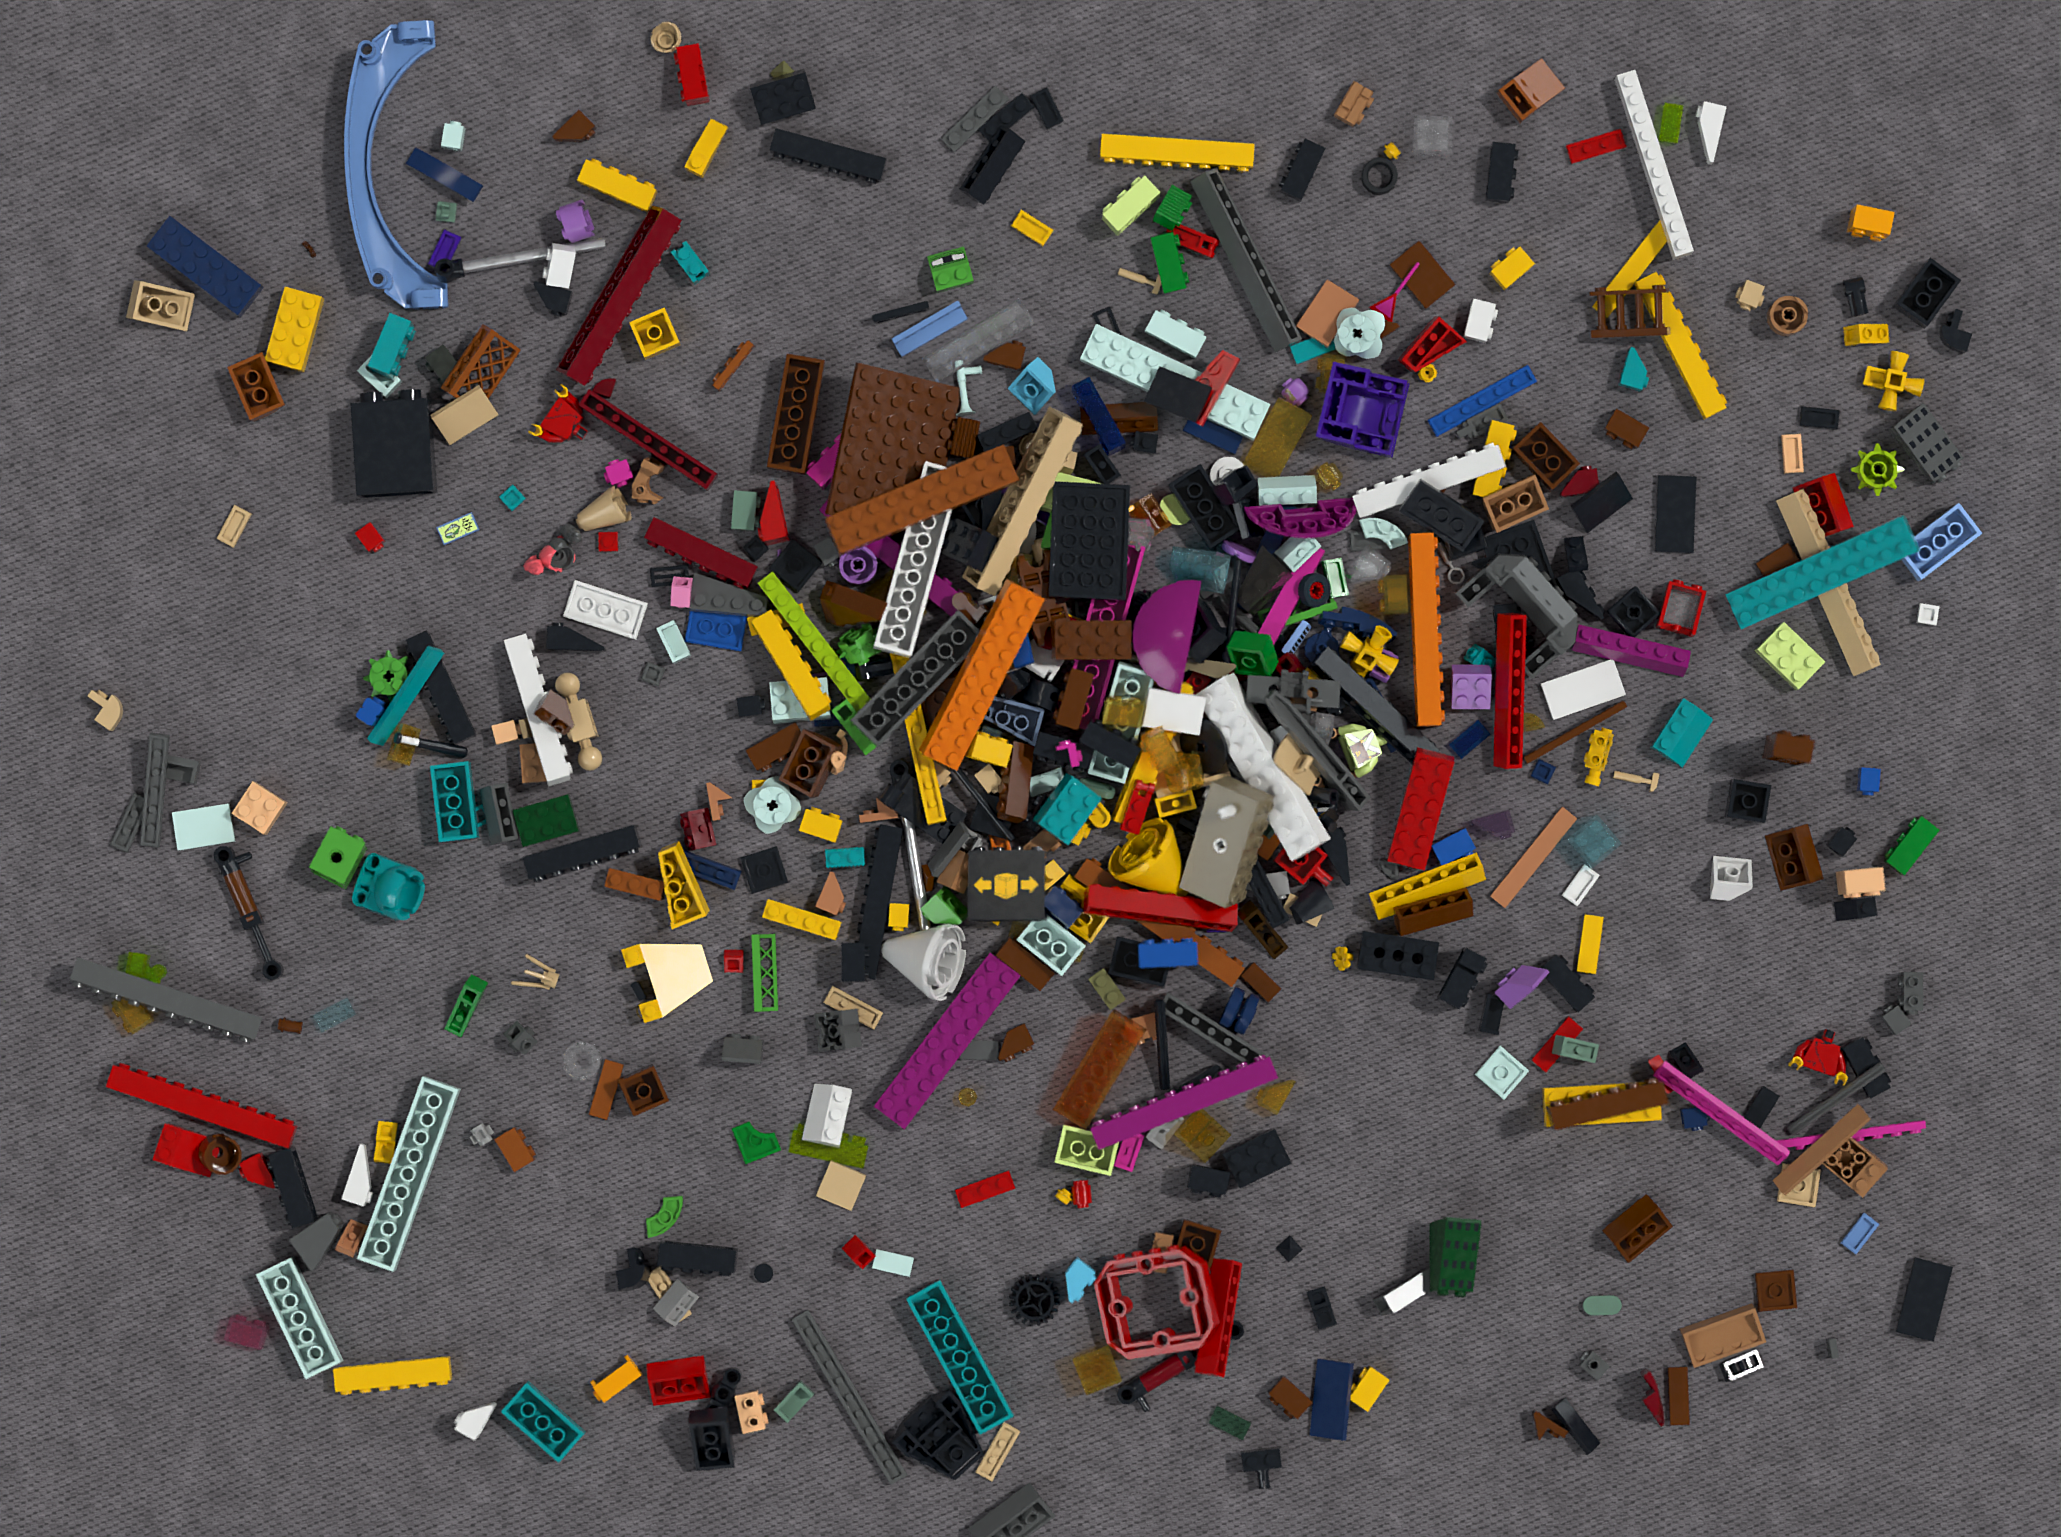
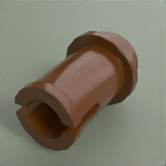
[278,1017,303,1034]

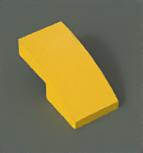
[374,1121,398,1164]

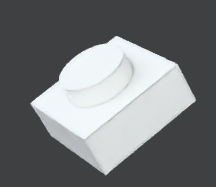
[1916,603,1940,626]

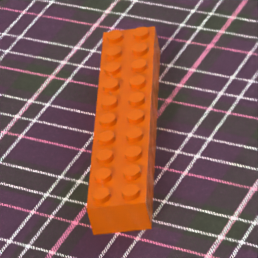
[1408,533,1445,727]
[919,579,1045,771]

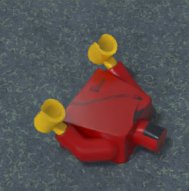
[528,384,588,443]
[1789,1029,1848,1086]

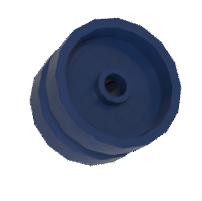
[1219,986,1260,1035]

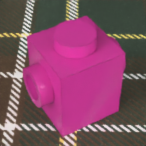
[603,459,634,488]

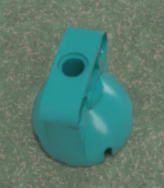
[352,853,425,920]

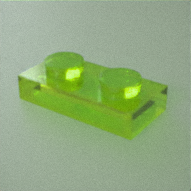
[1658,103,1683,144]

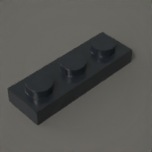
[978,93,1035,142]

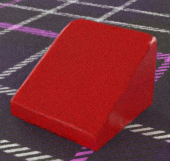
[724,950,744,973]

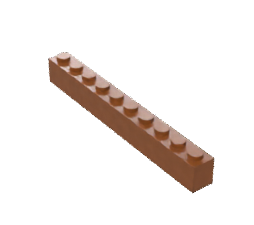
[1074,857,1245,987]

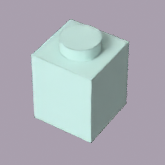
[441,121,465,151]

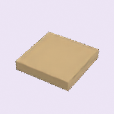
[816,1160,866,1211]
[1777,1163,1821,1207]

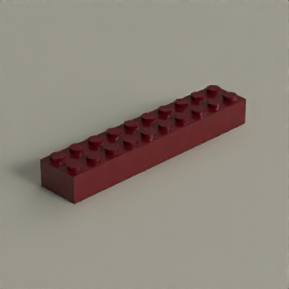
[556,205,682,386]

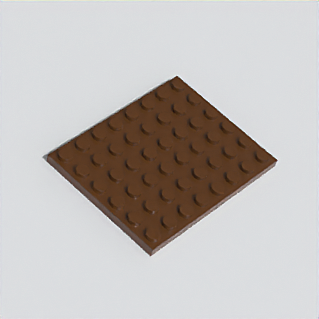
[825,363,960,532]

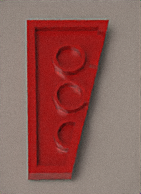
[1194,350,1240,427]

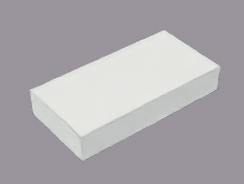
[1562,864,1600,906]

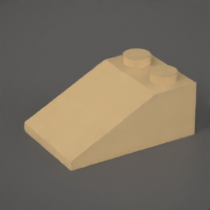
[126,280,195,331]

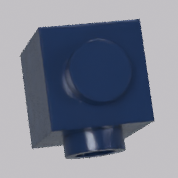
[1680,1107,1710,1131]

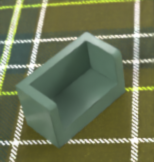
[1552,1035,1599,1063]
[774,1380,815,1423]

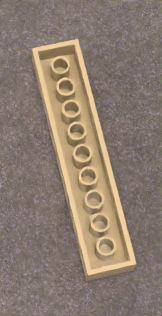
[962,406,1082,596]

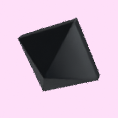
[1276,1235,1303,1262]

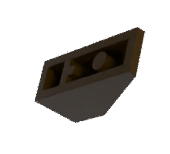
[1238,900,1289,959]

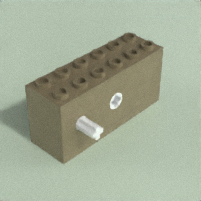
[1179,776,1274,908]

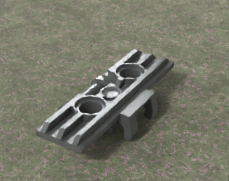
[1246,669,1341,714]

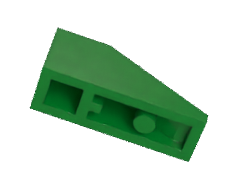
[444,974,488,1037]

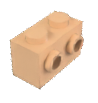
[735,1390,769,1434]

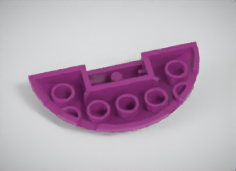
[1244,497,1356,538]
[1133,580,1201,694]

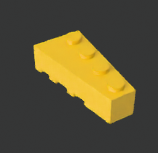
[658,841,710,930]

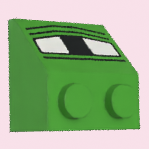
[927,247,974,293]

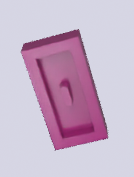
[1114,1134,1144,1172]

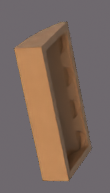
[1680,1303,1766,1368]

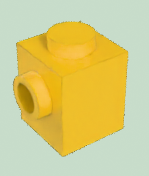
[888,903,910,931]

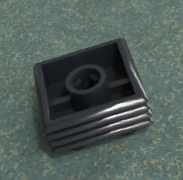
[1607,586,1661,637]
[1023,794,1049,833]

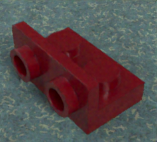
[680,808,716,851]

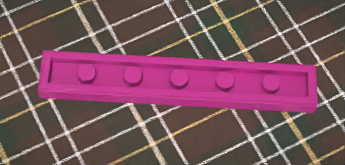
[1258,548,1325,645]

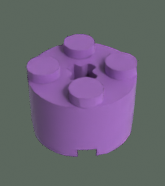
[556,200,595,243]
[839,547,878,585]

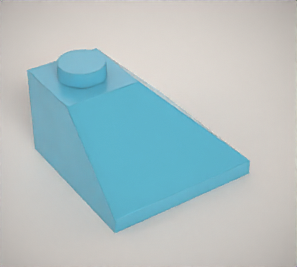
[1008,357,1056,415]

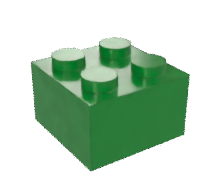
[1227,631,1279,677]

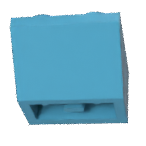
[1065,1256,1096,1303]

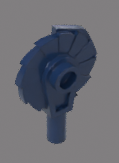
[1304,627,1339,663]

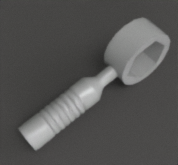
[1437,542,1465,585]

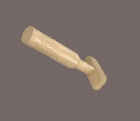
[1118,268,1162,295]
[1613,771,1659,792]

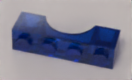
[1071,377,1126,457]

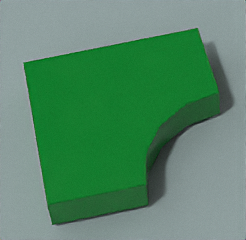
[732,1121,781,1164]

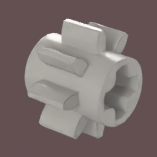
[469,1123,494,1147]

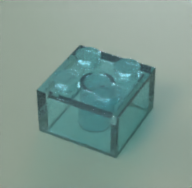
[1566,814,1622,869]

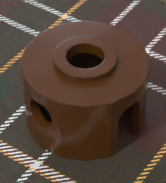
[198,1133,242,1175]

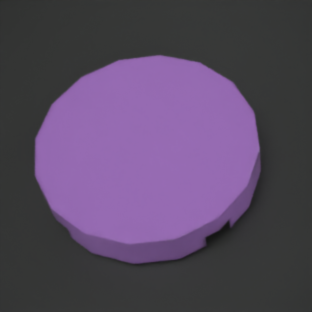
[1221,540,1259,564]

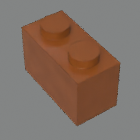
[494,1127,536,1172]

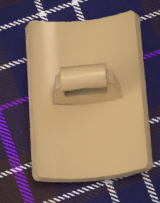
[1273,734,1321,796]

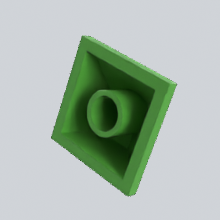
[920,886,968,924]

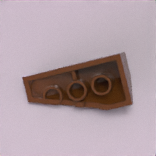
[820,580,888,627]

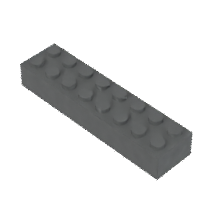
[850,610,980,748]

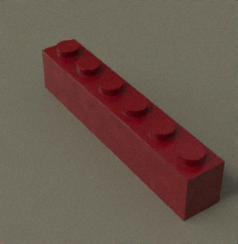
[644,517,759,589]

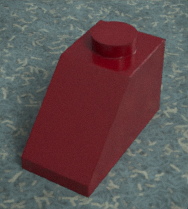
[1560,466,1599,497]

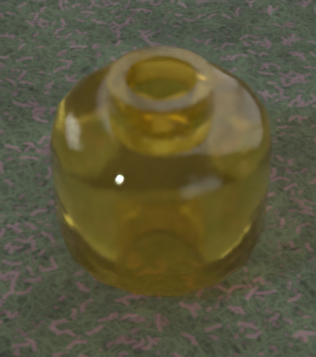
[1315,462,1343,491]

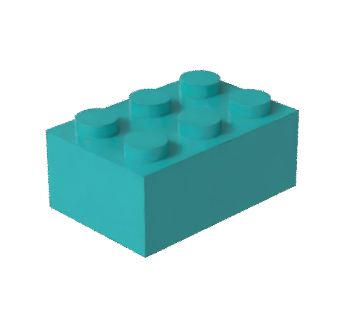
[368,313,416,380]
[1033,773,1102,845]

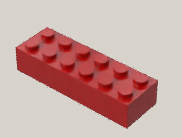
[1387,747,1455,871]

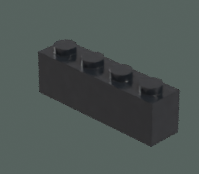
[959,125,1025,205]

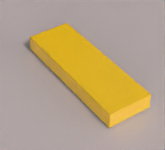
[1576,914,1604,974]

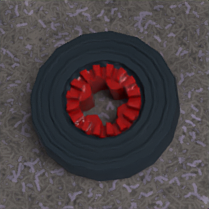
[1298,573,1330,608]

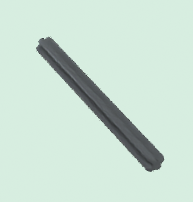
[1788,1063,1885,1135]

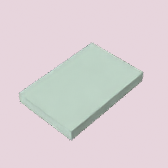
[172,804,235,850]

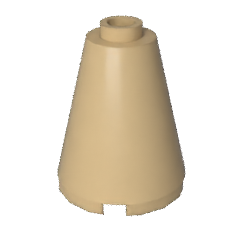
[576,486,631,531]

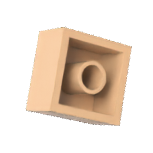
[232,781,288,835]

